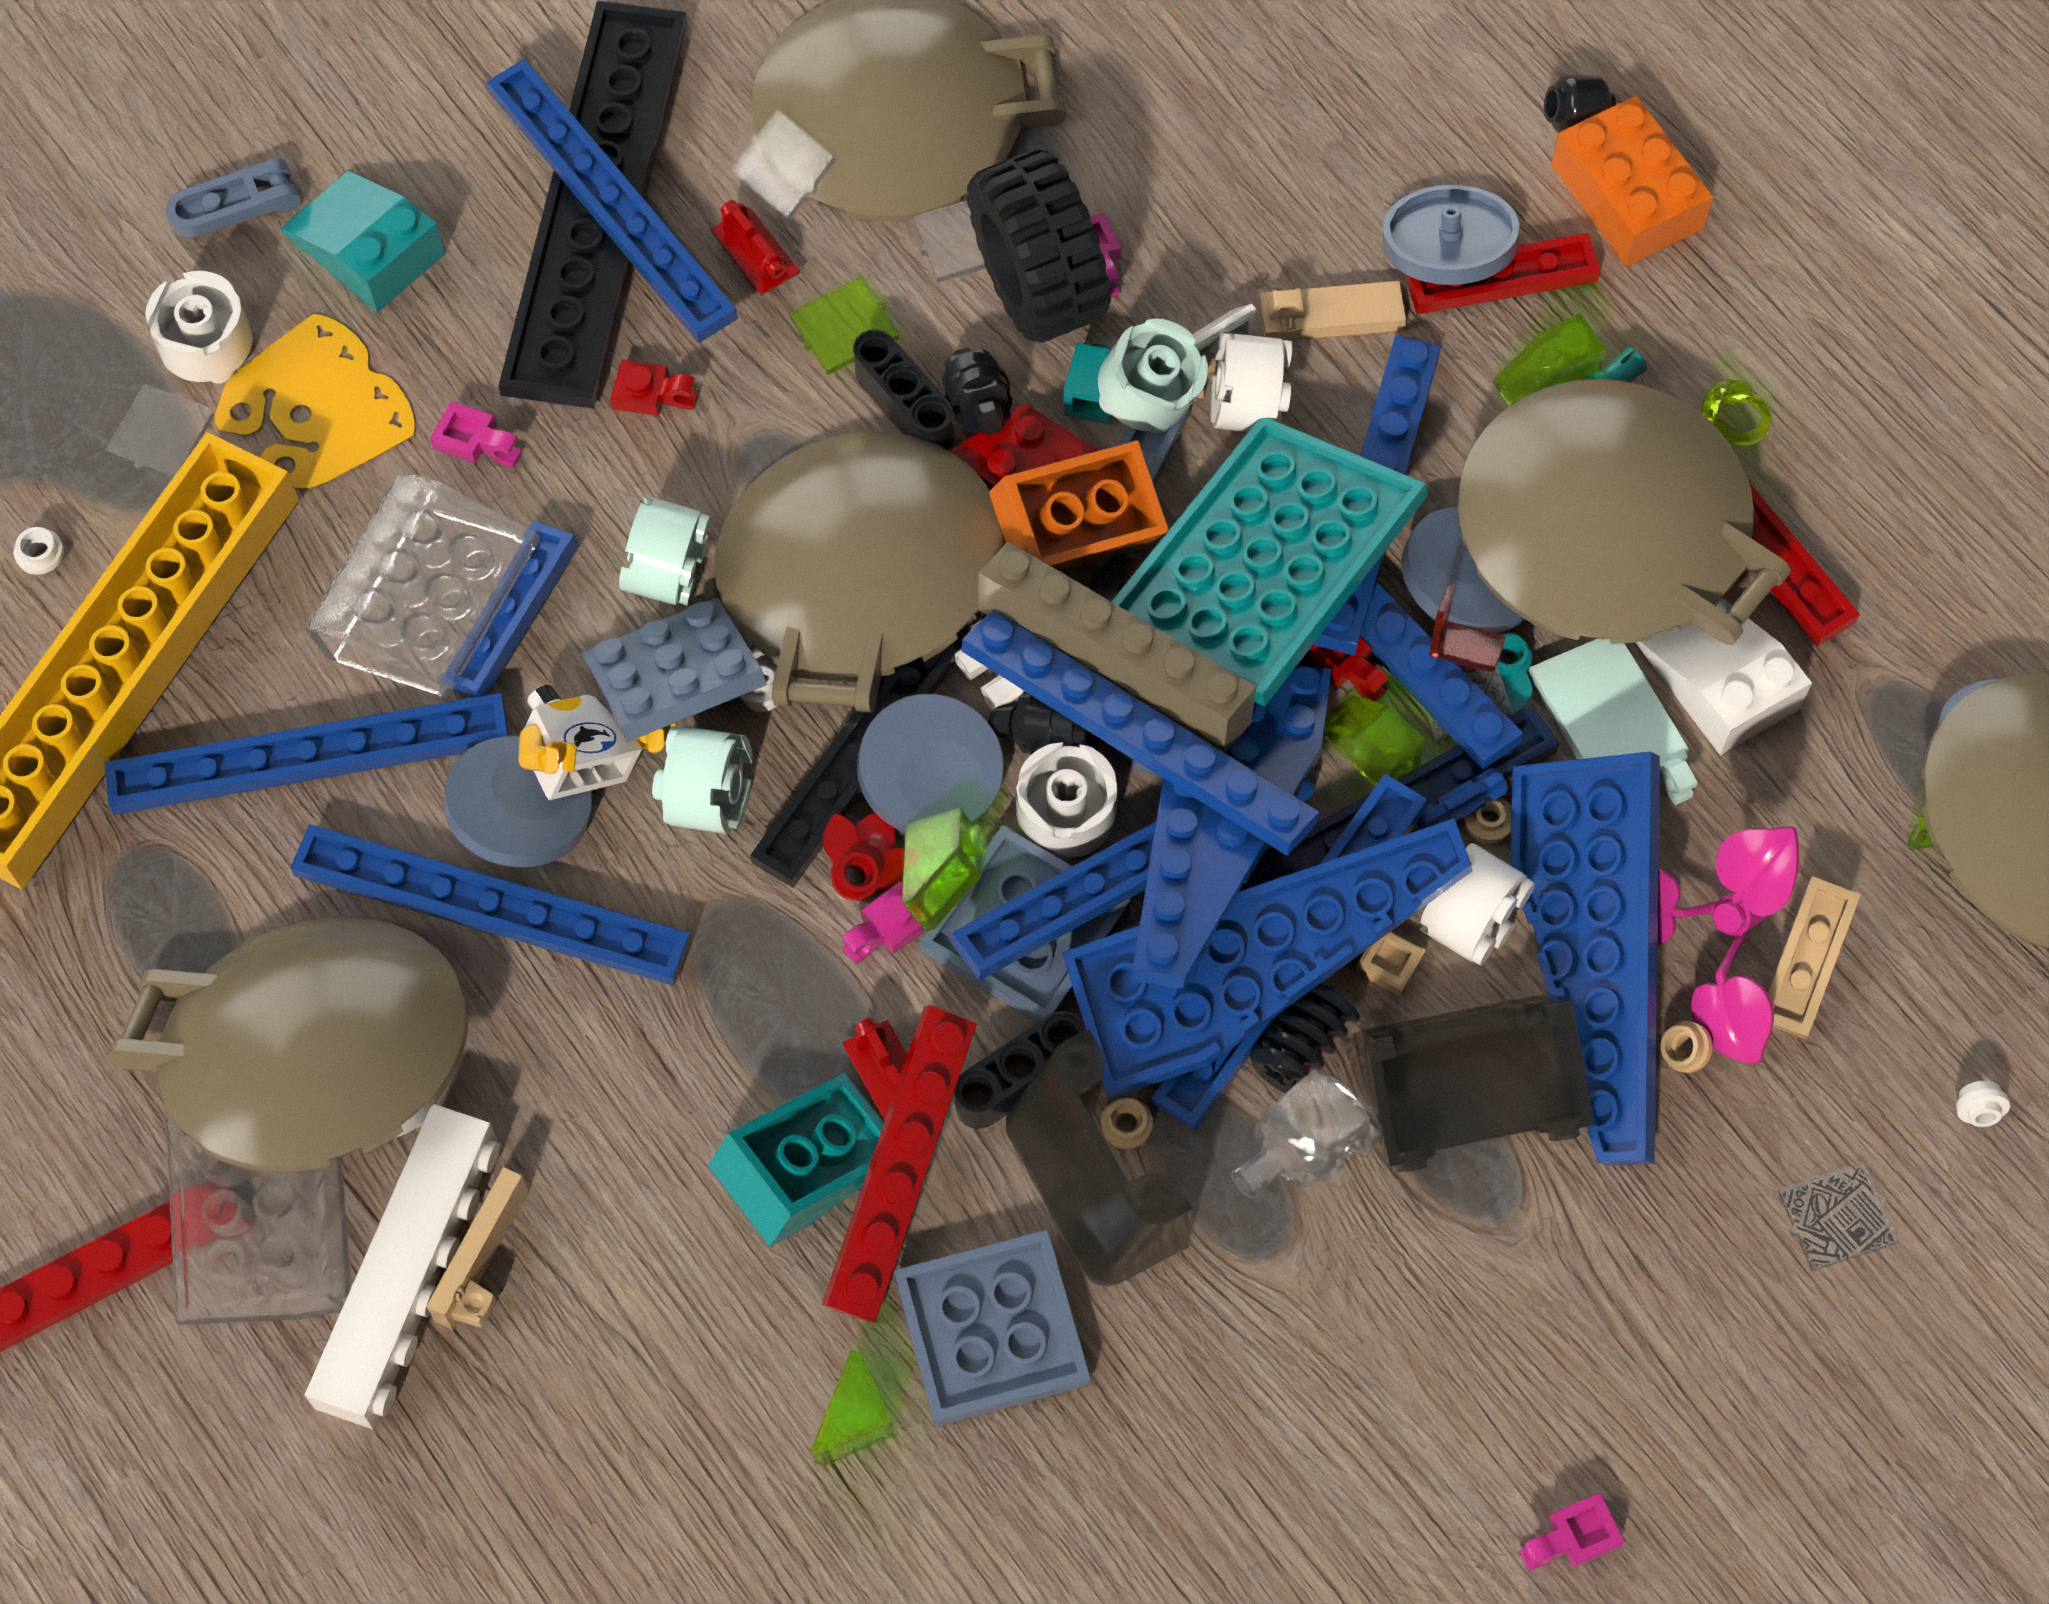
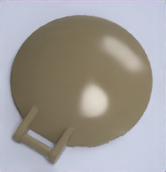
[752,0,1066,221]
[1457,379,1791,645]
[715,432,1004,712]
[1921,673,2049,948]
[108,916,468,1173]

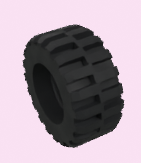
[967,149,1111,343]

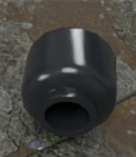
[1544,75,1616,133]

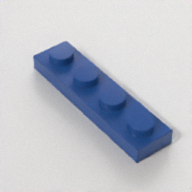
[436,520,579,698]

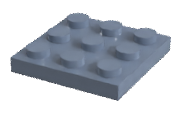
[582,598,767,742]
[918,825,1130,1022]
[894,1229,1091,1427]

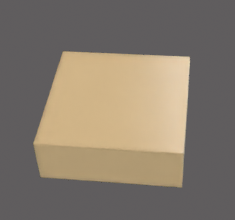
[1355,931,1426,997]

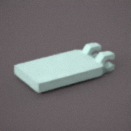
[1528,639,1698,805]

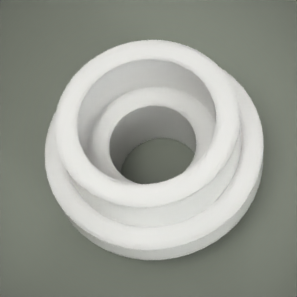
[14,527,64,575]
[1956,1081,2010,1127]

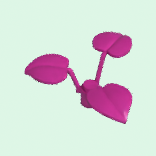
[1657,826,1799,1063]

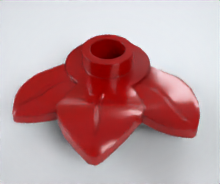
[823,813,921,901]

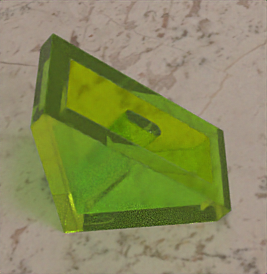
[811,1350,894,1467]

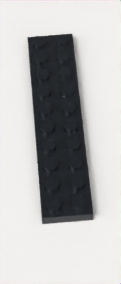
[498,1,687,409]

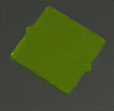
[789,277,899,375]

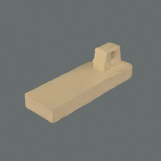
[1259,281,1406,341]
[1767,876,1861,1039]
[426,1167,529,1330]

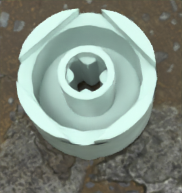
[1098,318,1208,433]
[619,496,710,606]
[652,726,752,834]

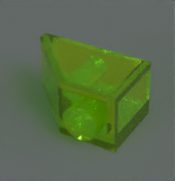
[1493,313,1606,406]
[1323,695,1426,787]
[902,807,987,932]

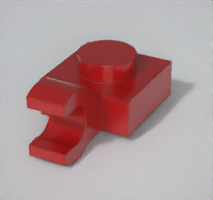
[610,359,699,416]
[1302,638,1388,705]

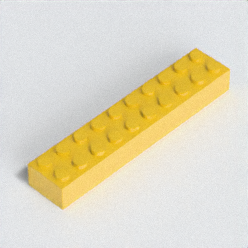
[0,432,299,890]

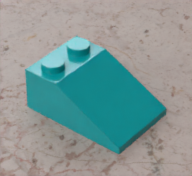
[281,170,445,313]
[708,1073,884,1247]

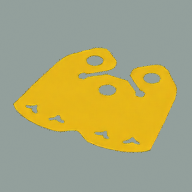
[215,314,415,489]

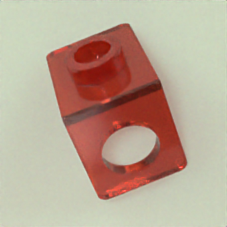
[1429,584,1505,672]

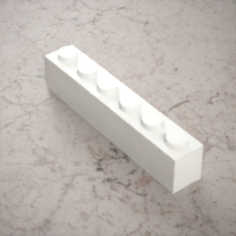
[304,1104,500,1430]

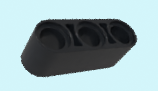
[853,330,954,450]
[954,1011,1086,1129]

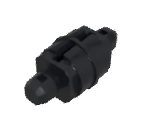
[942,347,1013,435]
[988,693,1108,755]

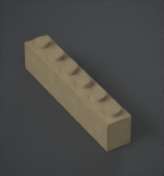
[978,541,1256,753]

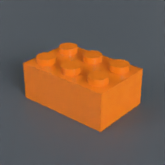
[1551,95,1714,267]
[989,440,1169,572]

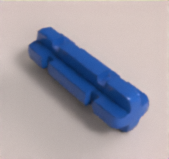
[1417,768,1508,830]

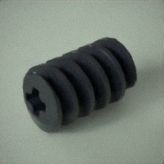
[1250,984,1360,1097]

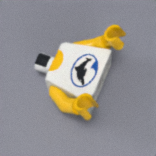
[518,685,677,800]

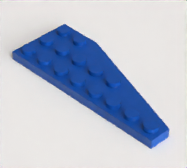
[1131,664,1332,989]
[1510,751,1660,1165]
[1062,819,1473,1099]

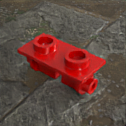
[710,200,800,296]
[842,1018,907,1121]

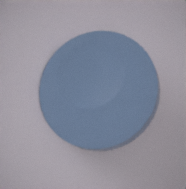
[1383,185,1520,285]
[1401,507,1524,636]
[857,694,1003,838]
[443,736,592,868]

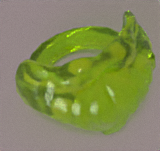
[1700,379,1772,446]

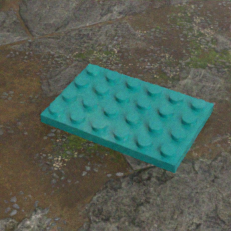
[1112,418,1428,707]

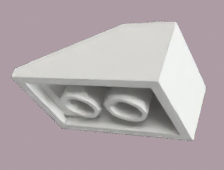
[1635,598,1812,755]

